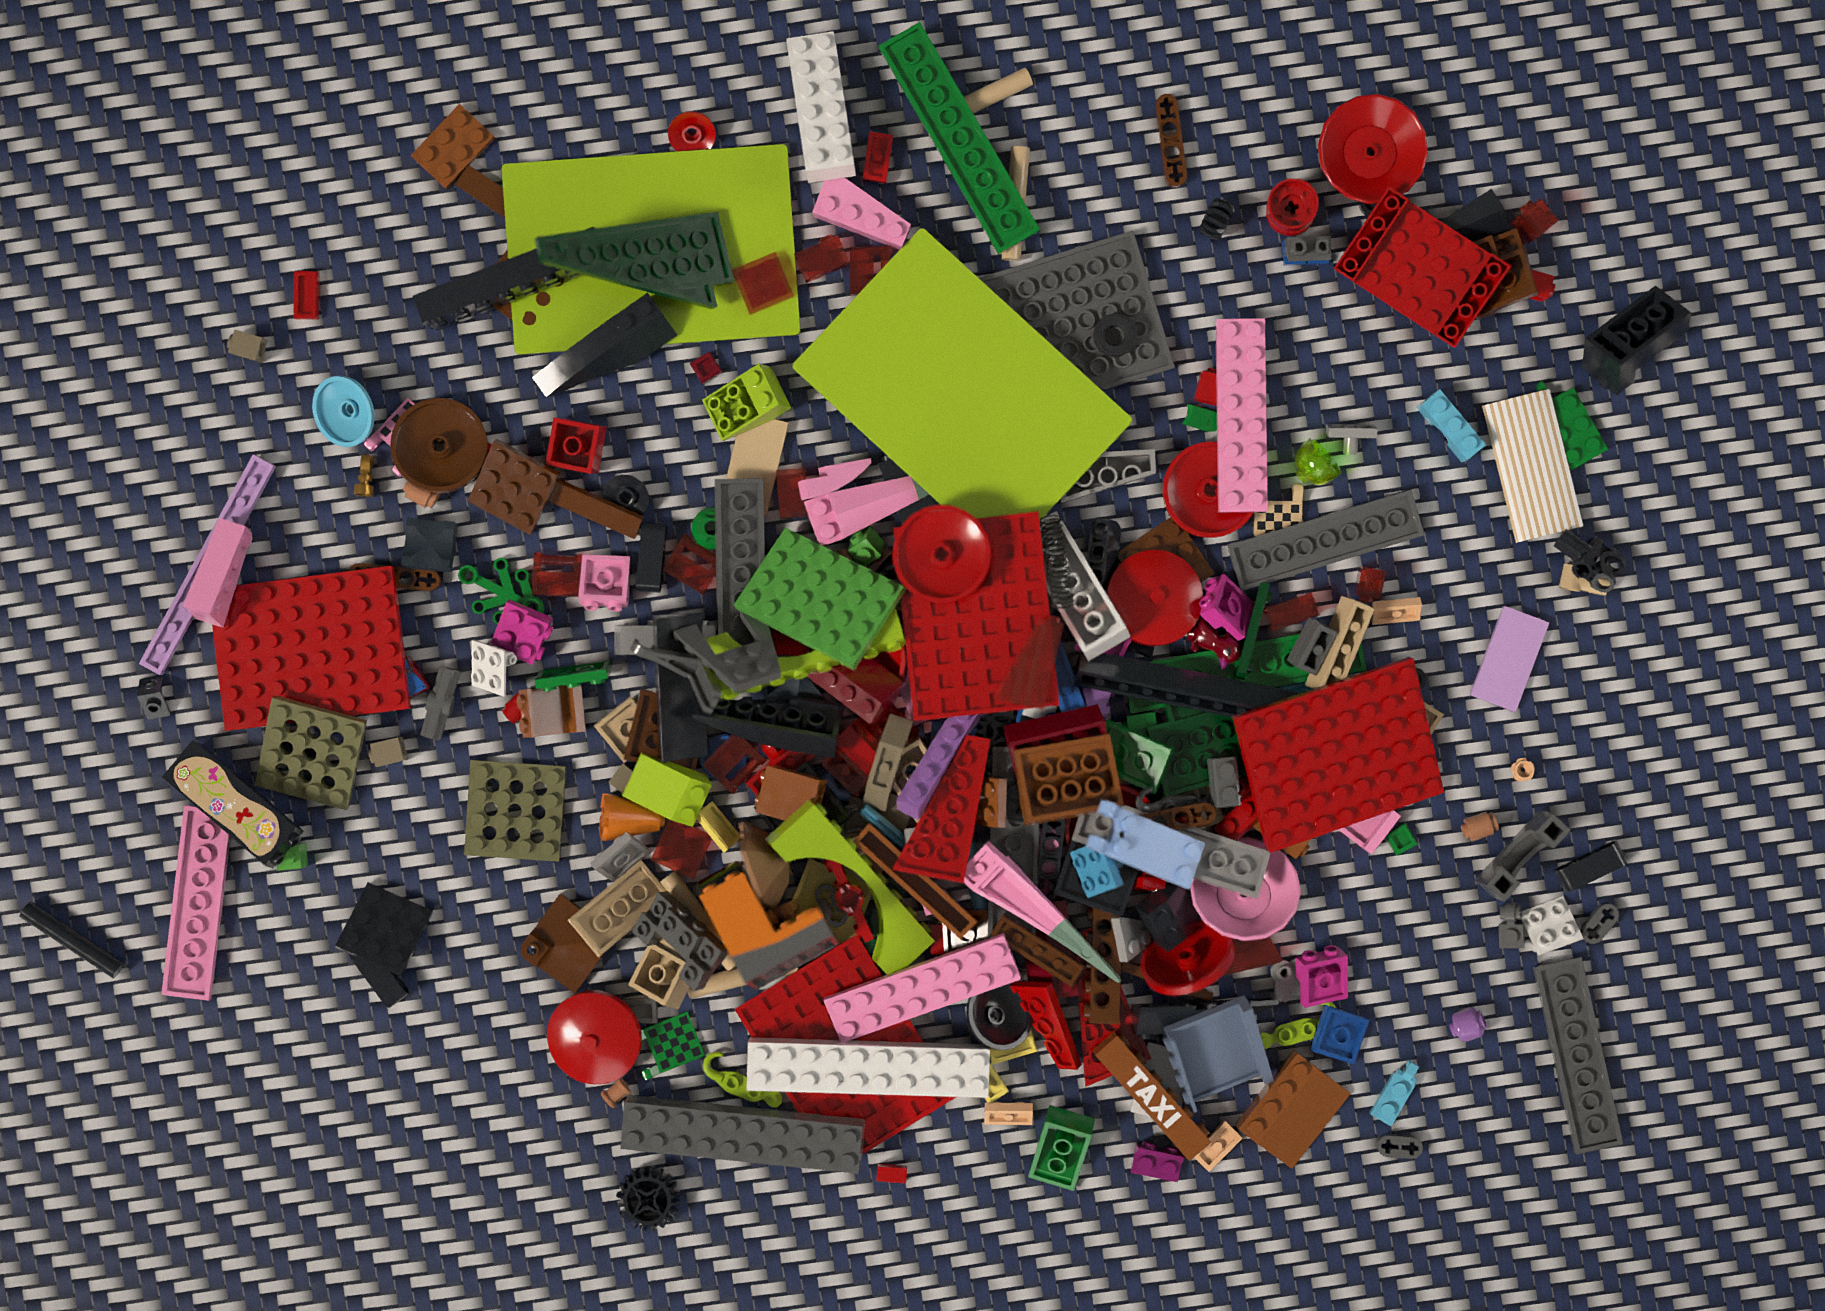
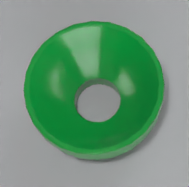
[692,507,716,550]

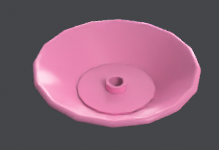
[1190,837,1301,941]

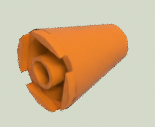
[599,793,665,841]

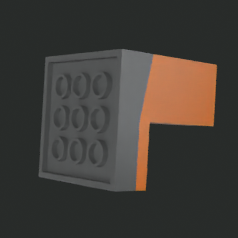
[696,861,840,991]

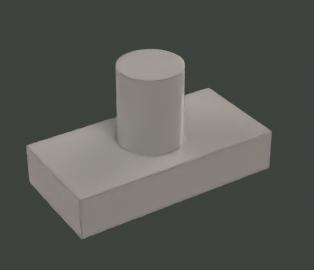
[1326,424,1378,455]

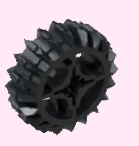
[616,1166,681,1231]

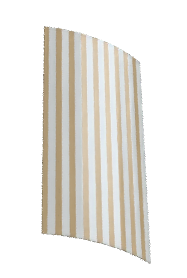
[1482,389,1583,543]

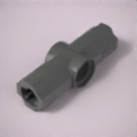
[420,666,461,740]

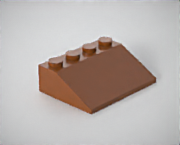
[1014,734,1124,826]
[1235,1049,1351,1168]

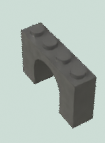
[1475,810,1571,902]

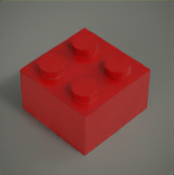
[545,417,607,474]

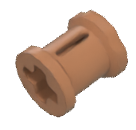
[601,1078,632,1109]

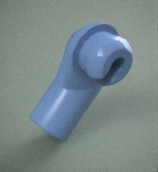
[822,773,851,802]

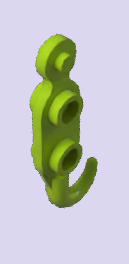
[1260,1002,1336,1049]
[703,1051,783,1107]

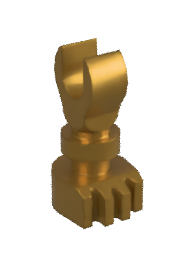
[354,454,374,497]

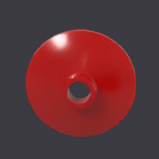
[668,111,716,152]

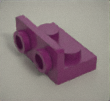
[1130,1141,1185,1182]

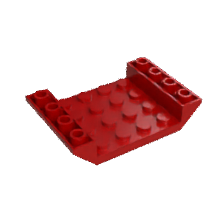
[1333,187,1511,348]

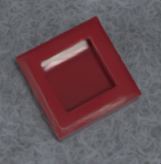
[690,351,723,384]

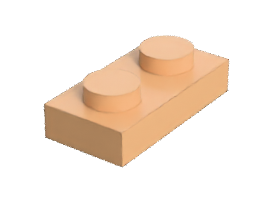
[1371,597,1422,625]
[984,1102,1033,1125]
[1194,1120,1242,1172]

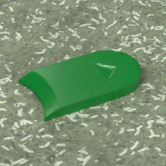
[1182,404,1217,432]

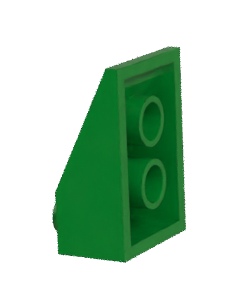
[1028,1105,1095,1191]

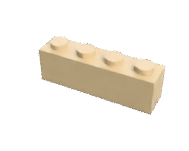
[1305,596,1374,689]

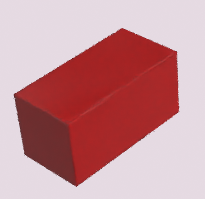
[931,923,945,955]
[876,1163,907,1183]

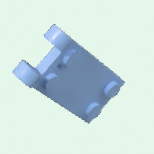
[1085,800,1205,889]

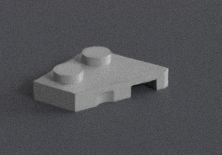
[1111,917,1151,962]

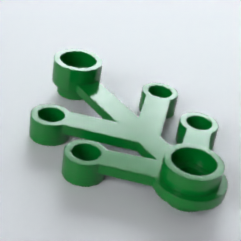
[458,558,544,625]

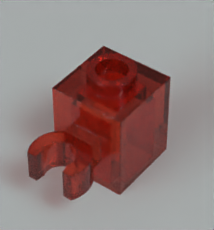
[1353,566,1386,603]

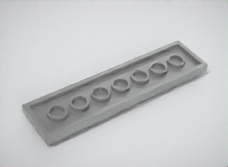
[1072,805,1270,899]

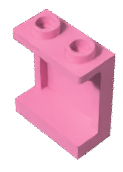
[1338,810,1401,854]

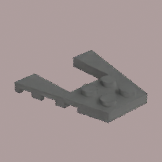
[673,611,781,693]

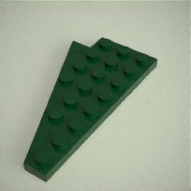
[534,212,734,309]
[1145,703,1247,797]

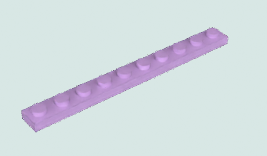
[139,454,276,675]

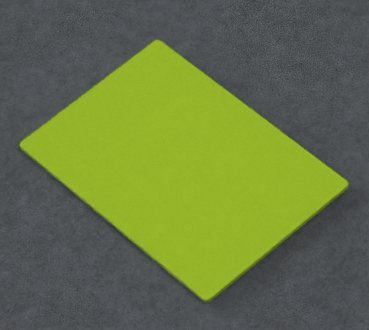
[502,144,800,355]
[793,228,1132,520]

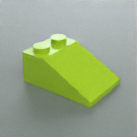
[622,753,712,827]

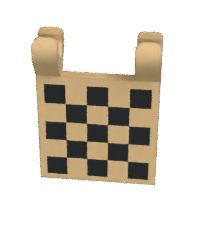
[1254,484,1303,536]

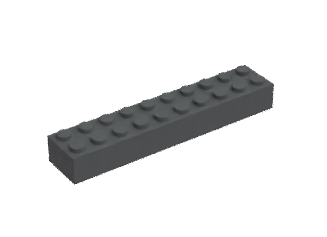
[621,1095,865,1174]

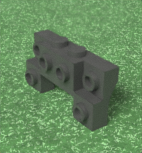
[632,891,729,991]

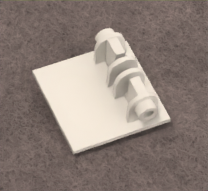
[471,640,517,697]
[1521,896,1584,956]

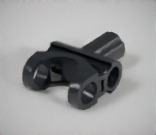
[1553,529,1626,593]

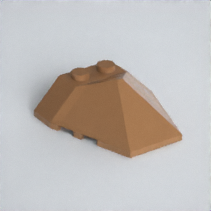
[738,820,793,912]

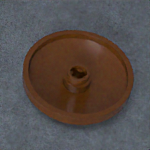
[390,398,488,493]

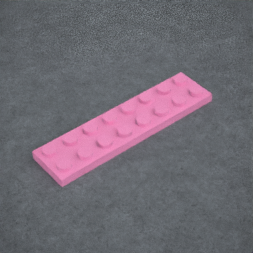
[1216,318,1268,512]
[161,805,231,1001]
[823,933,1021,1042]

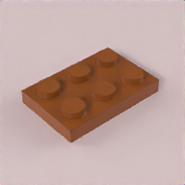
[410,104,495,190]
[975,776,1007,828]

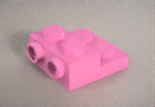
[578,554,631,612]

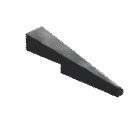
[1441,188,1511,242]

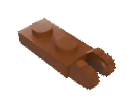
[767,900,800,926]

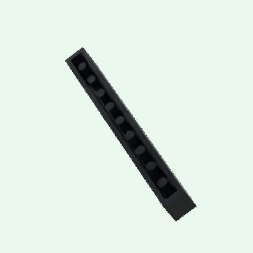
[1074,649,1300,717]

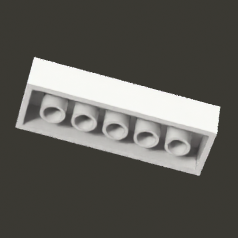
[786,31,856,183]
[1040,511,1131,661]

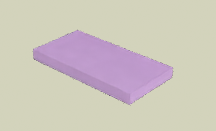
[1469,606,1549,712]

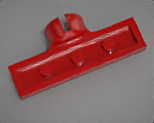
[745,744,816,796]
[1213,775,1259,841]
[823,859,874,942]

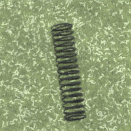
[1040,515,1074,609]

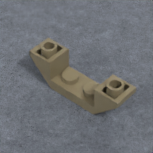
[863,714,914,812]

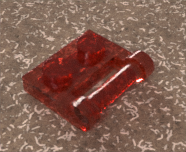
[850,246,893,296]
[662,534,716,595]
[532,552,583,597]
[703,734,767,795]

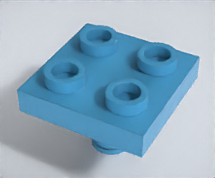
[1070,839,1124,898]

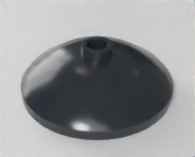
[966,982,1033,1051]

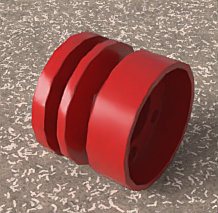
[1266,178,1318,236]

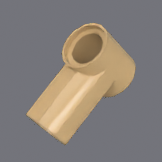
[1559,564,1610,595]

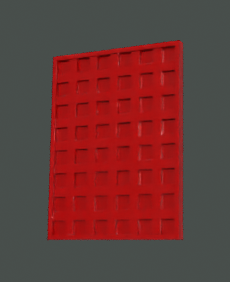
[893,511,1060,721]
[212,566,411,731]
[1233,657,1444,853]
[734,934,956,1172]

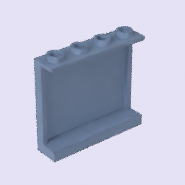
[1163,995,1274,1113]

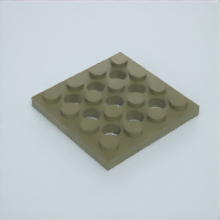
[255,695,367,810]
[464,760,567,862]

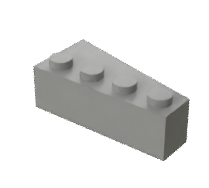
[1059,449,1156,504]
[614,621,716,655]

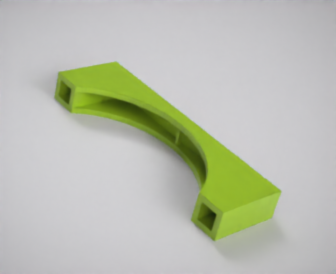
[705,607,906,700]
[765,800,934,975]

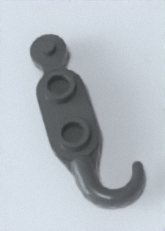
[1136,787,1216,816]

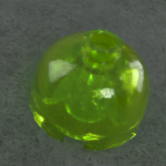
[1295,438,1342,486]

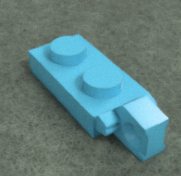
[1370,1060,1419,1126]

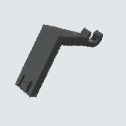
[630,639,722,713]

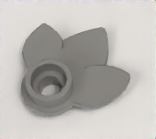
[1271,958,1300,1002]

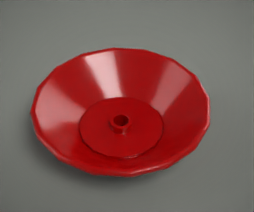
[1318,94,1428,204]

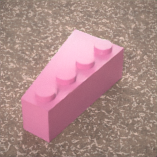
[183,518,252,627]

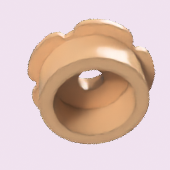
[1511,758,1535,782]

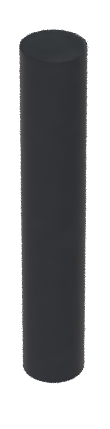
[19,901,125,979]

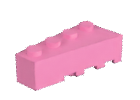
[812,178,911,250]

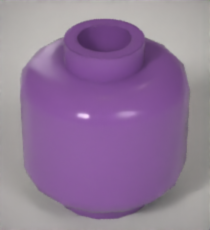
[1449,1007,1487,1042]

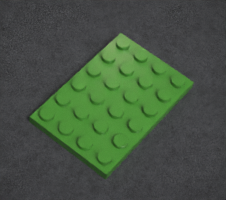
[734,527,906,670]

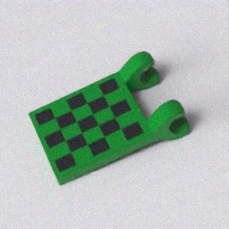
[641,1011,705,1080]

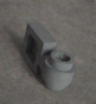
[1499,903,1525,948]

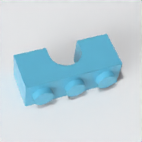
[1416,389,1486,462]

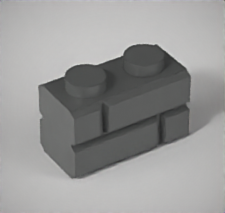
[1287,617,1338,676]
[1207,756,1241,808]

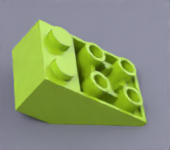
[702,363,791,441]

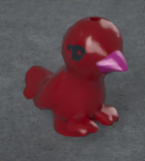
[1187,615,1242,669]

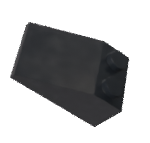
[1135,882,1202,952]

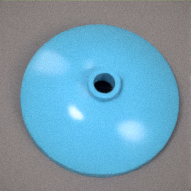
[312,375,375,447]

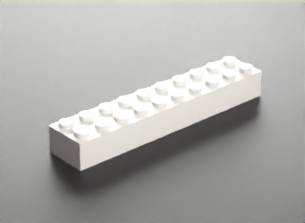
[747,1037,990,1098]

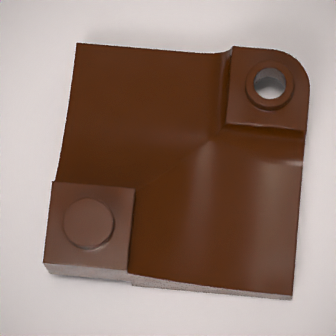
[1473,228,1539,319]
[521,893,606,994]

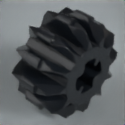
[1199,197,1234,241]

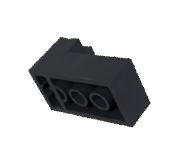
[1582,285,1691,395]

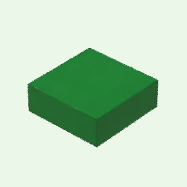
[1385,823,1417,856]

